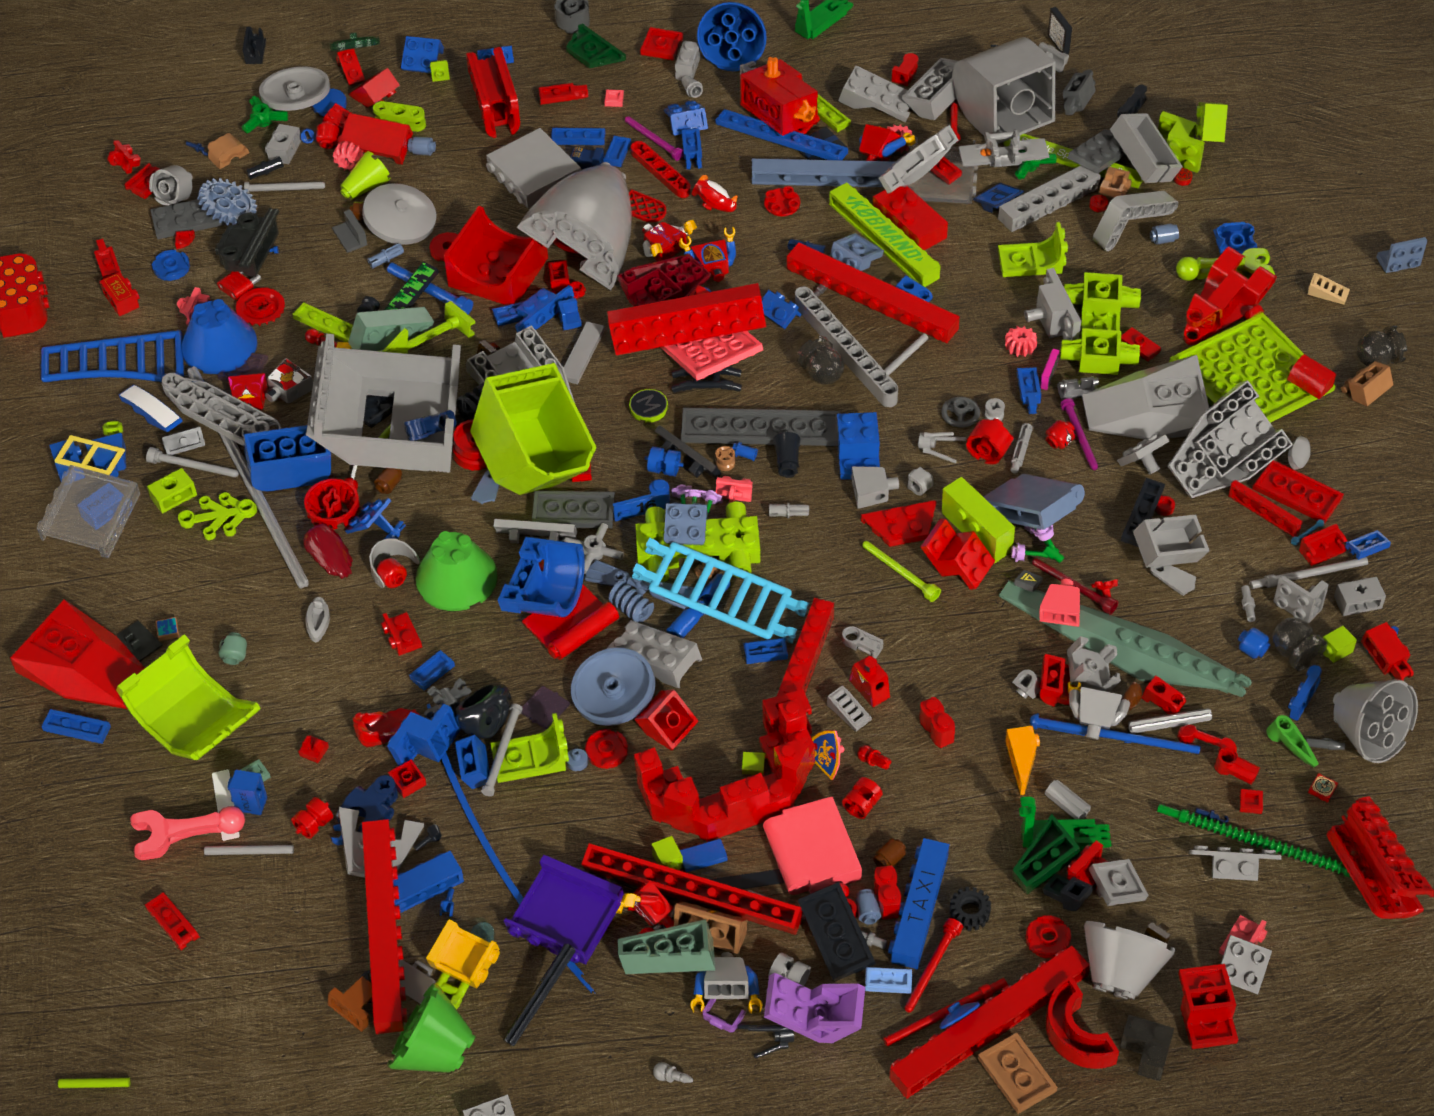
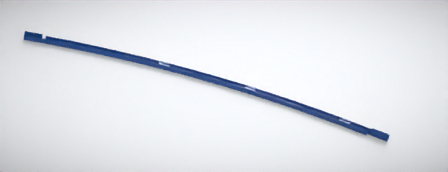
[427,704,595,994]

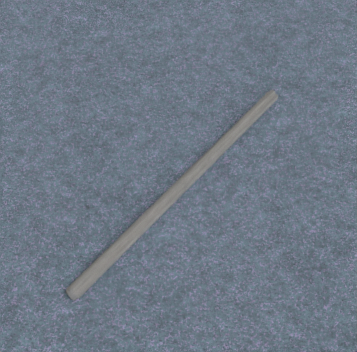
[187,366,309,589]

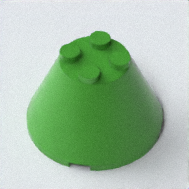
[416,531,498,611]
[387,983,475,1073]

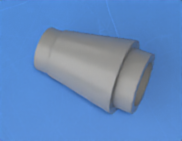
[681,75,703,98]

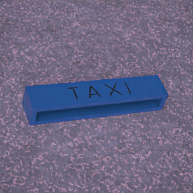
[888,838,950,970]

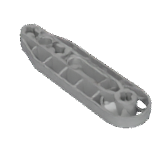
[162,373,281,446]

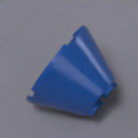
[697,2,767,71]
[181,299,257,374]

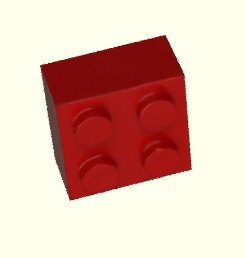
[322,103,351,135]
[388,759,427,798]

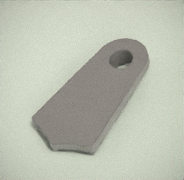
[1150,565,1196,596]

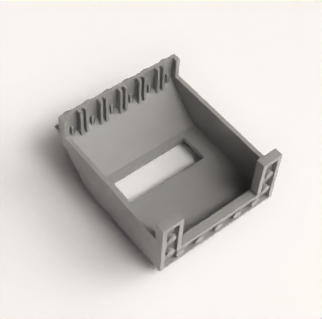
[306,333,461,473]

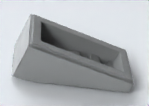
[827,686,872,732]

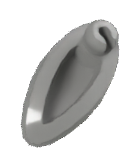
[1288,436,1310,470]
[305,597,330,643]

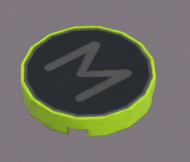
[629,389,668,423]

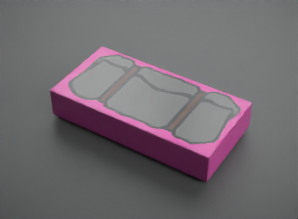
[1040,349,1060,390]

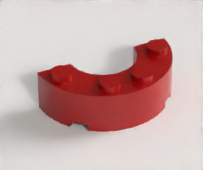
[1046,976,1119,1069]

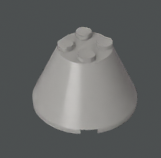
[1333,679,1418,763]
[1084,921,1175,1000]

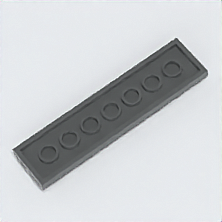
[681,408,839,446]

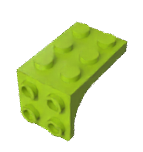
[998,222,1068,277]
[491,713,569,783]

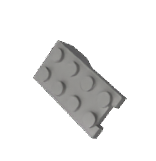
[838,66,910,123]
[607,620,702,688]

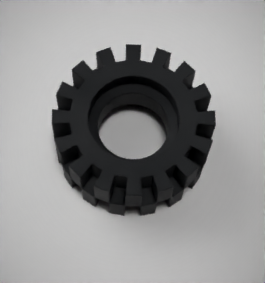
[949,887,991,931]

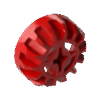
[304,479,360,530]

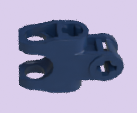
[404,410,457,441]
[336,775,398,833]

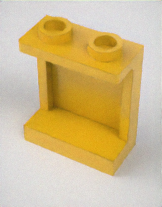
[426,919,500,989]

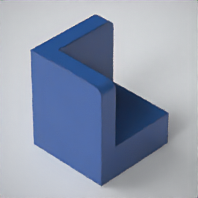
[558,298,582,331]

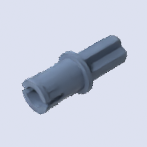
[367,243,404,269]

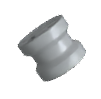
[984,398,1005,421]

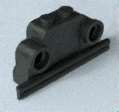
[215,208,279,277]

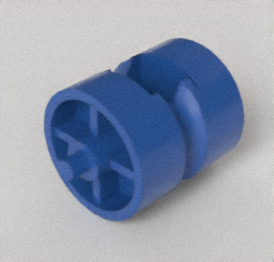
[644,446,684,477]

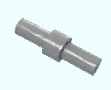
[1241,585,1256,622]

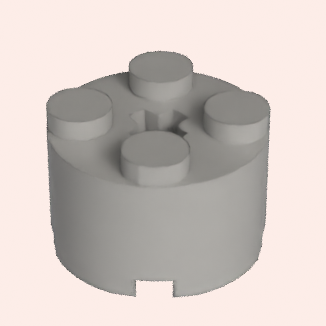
[149,165,193,205]

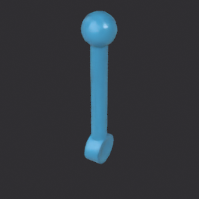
[1291,519,1325,545]

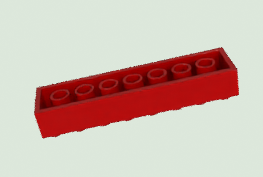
[607,283,766,355]

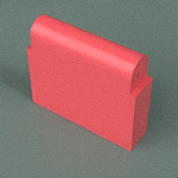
[763,797,862,895]

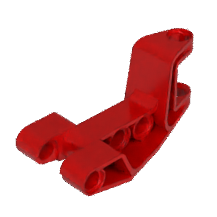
[1183,246,1277,345]

